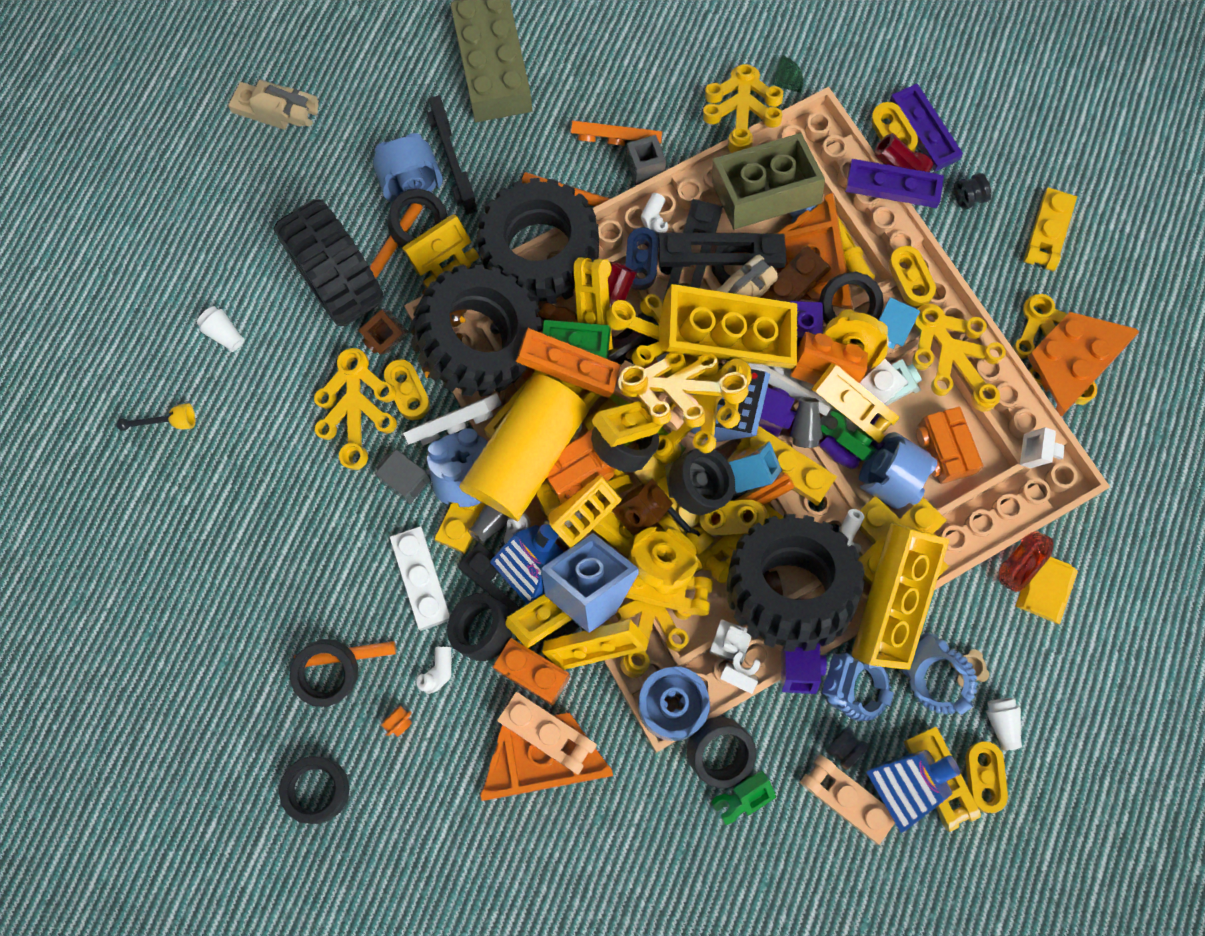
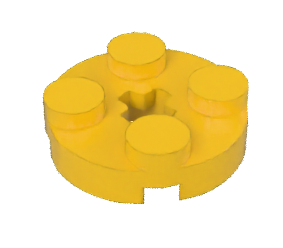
[823,309,889,369]
[628,527,698,594]

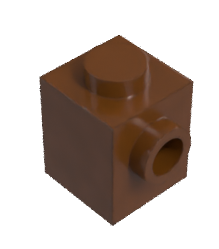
[358,309,410,354]
[612,478,673,536]

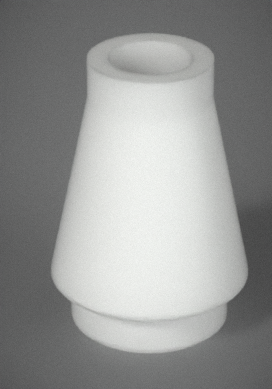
[197,306,245,352]
[986,698,1022,751]

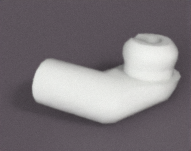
[641,193,668,237]

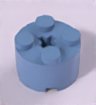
[373,133,443,206]
[427,429,488,507]
[859,432,937,509]
[638,667,710,741]

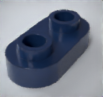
[625,227,659,290]

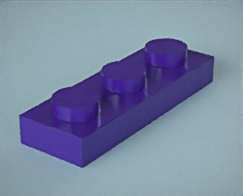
[889,83,963,172]
[845,159,944,208]

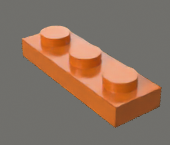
[571,120,663,146]
[516,328,621,398]

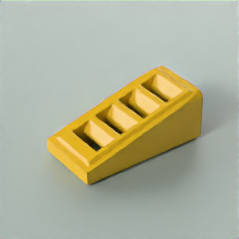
[547,474,622,548]

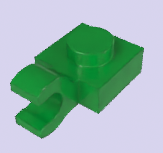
[821,411,877,461]
[711,770,777,825]

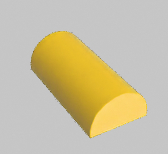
[659,284,797,369]
[459,374,589,522]
[851,523,950,670]

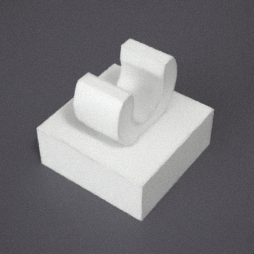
[1020,427,1065,468]
[709,619,752,665]
[720,650,760,694]

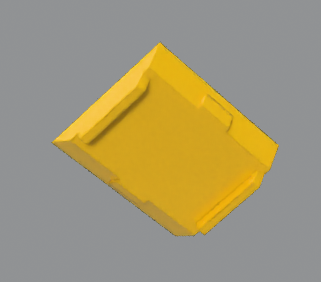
[1015,553,1078,625]

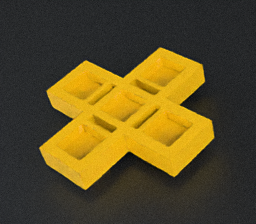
[858,496,949,586]

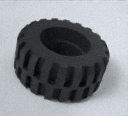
[477,178,599,305]
[273,199,384,326]
[410,264,543,397]
[726,514,865,652]

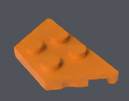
[776,193,853,309]
[1028,312,1140,417]
[481,712,613,801]

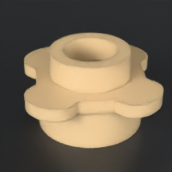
[950,649,989,687]

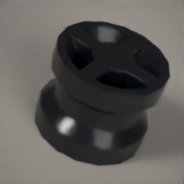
[954,173,992,210]
[825,726,869,770]

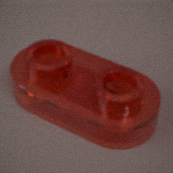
[999,531,1054,592]

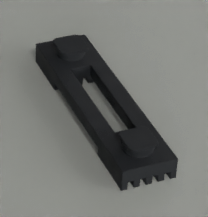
[426,95,478,215]
[662,199,723,305]
[658,232,786,268]
[458,543,579,642]

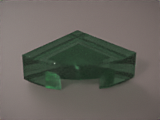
[773,55,803,93]

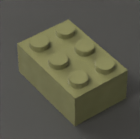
[712,133,825,230]

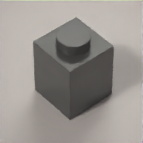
[626,135,666,186]
[375,449,431,505]

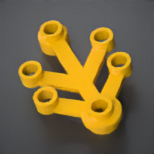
[703,64,783,153]
[606,294,721,378]
[1013,294,1097,405]
[912,304,1006,412]
[314,348,397,470]
[618,352,749,428]
[653,359,752,465]
[603,554,693,678]

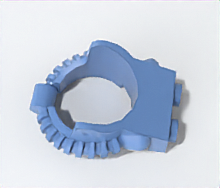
[902,633,978,715]
[822,652,894,721]

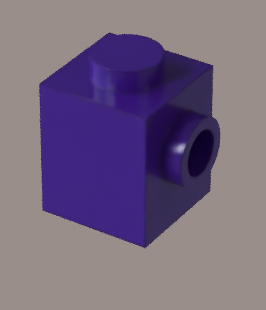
[790,301,823,347]
[759,387,796,437]
[781,643,827,694]

